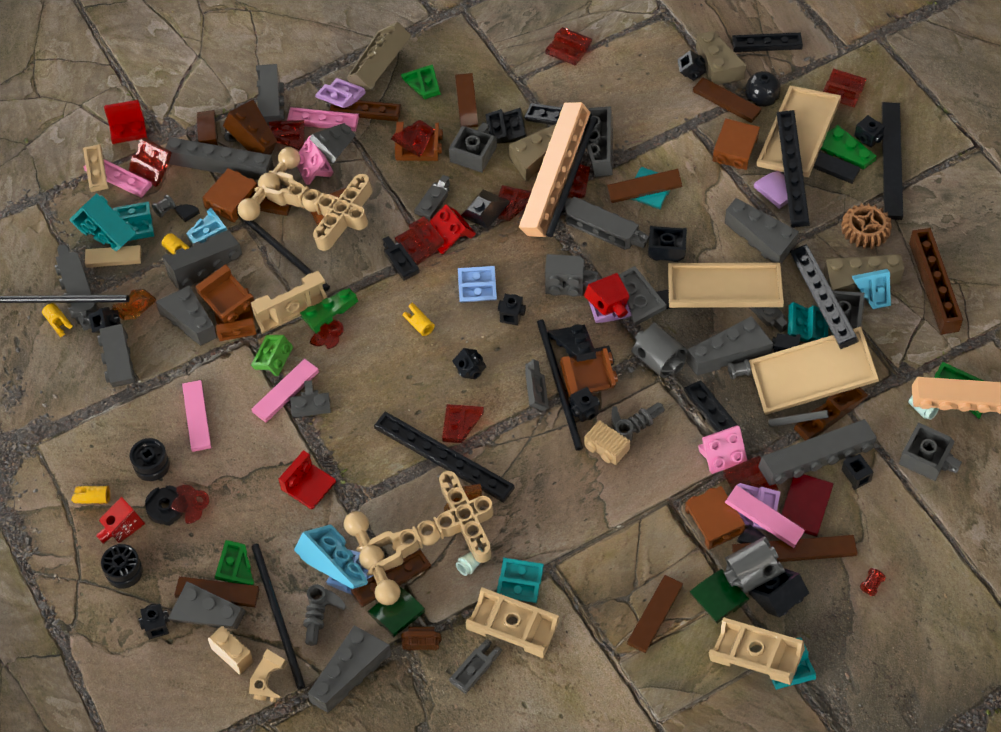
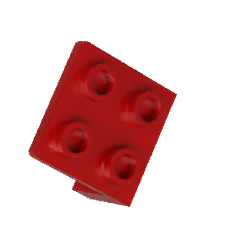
[104,100,147,144]
[422,204,476,254]
[278,450,336,510]

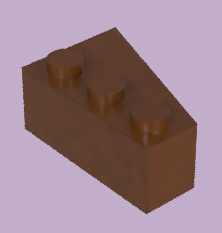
[223,99,277,155]

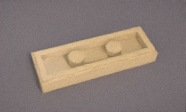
[83,144,109,192]
[85,245,141,268]

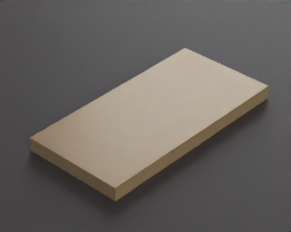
[757,85,841,178]
[668,263,784,308]
[749,327,879,415]

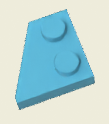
[186,208,227,244]
[852,269,891,309]

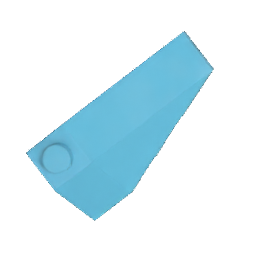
[294,525,368,589]

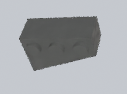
[256,64,285,128]
[156,285,217,346]
[97,324,136,387]
[168,582,246,629]

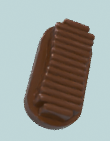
[401,626,442,651]

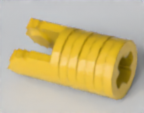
[162,233,190,255]
[402,302,435,336]
[42,303,73,337]
[71,486,111,504]

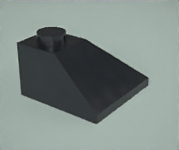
[461,189,510,229]

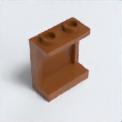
[713,118,760,170]
[395,122,443,161]
[202,168,258,223]
[196,264,254,323]
[215,288,257,342]
[560,348,618,398]
[685,486,745,550]

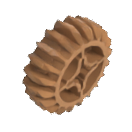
[841,203,892,249]

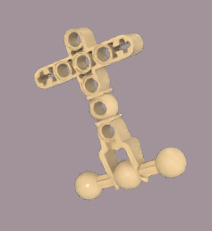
[238,147,372,251]
[343,471,493,606]

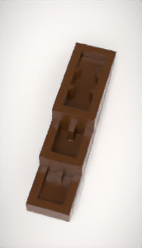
[794,387,868,441]

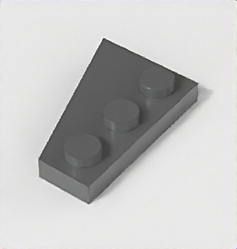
[310,123,356,163]
[619,266,667,326]

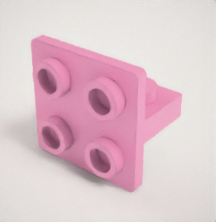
[297,136,334,185]
[698,425,747,474]

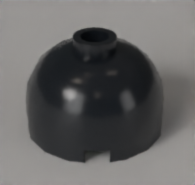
[745,71,781,107]

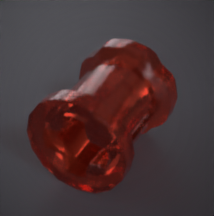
[860,568,886,596]

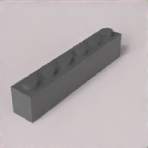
[164,137,274,180]
[758,419,877,486]

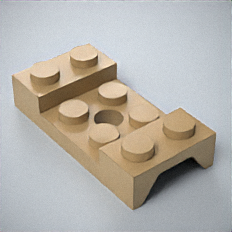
[251,271,328,334]
[466,587,559,658]
[709,617,805,685]

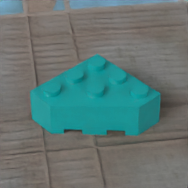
[69,193,136,252]

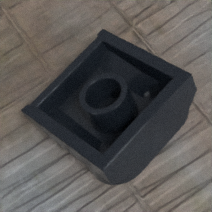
[648,226,687,262]

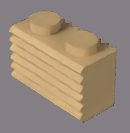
[584,420,630,465]
[208,626,253,675]

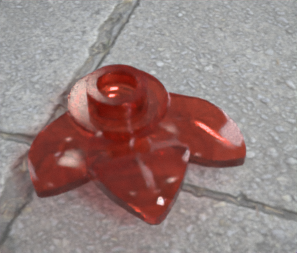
[310,320,344,349]
[171,485,209,524]

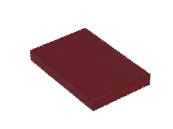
[781,474,834,537]

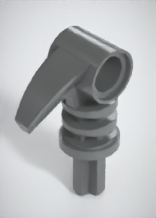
[611,402,665,442]
[303,584,346,646]

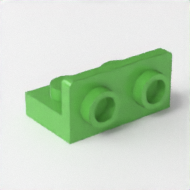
[251,335,293,376]

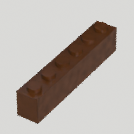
[909,228,963,335]

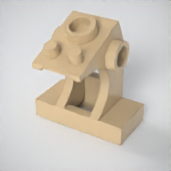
[249,649,288,703]

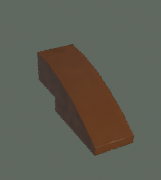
[455,73,478,127]
[197,110,218,146]

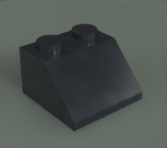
[748,568,809,617]

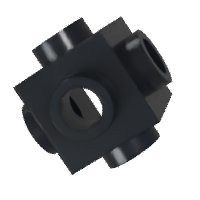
[677,50,707,81]
[854,115,885,147]
[498,294,526,326]
[89,307,121,333]
[452,348,487,379]
[570,387,600,422]
[138,604,170,640]

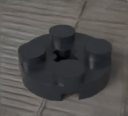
[145,485,186,526]

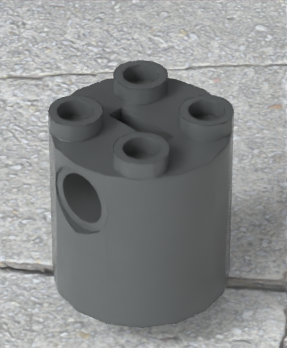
[631,322,687,378]
[724,536,785,594]

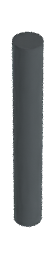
[769,410,829,427]

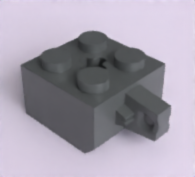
[449,122,497,173]
[545,254,598,297]
[899,422,962,481]

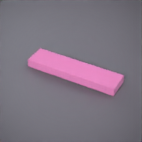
[287,107,359,131]
[84,160,152,198]
[251,359,319,423]
[182,380,211,452]
[725,485,805,548]

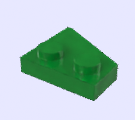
[401,64,441,99]
[215,540,254,585]

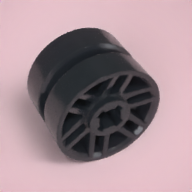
[129,438,170,481]
[101,544,143,589]

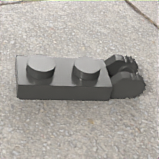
[449,639,502,694]

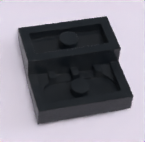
[485,108,527,144]

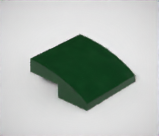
[689,569,749,624]
[368,586,425,637]

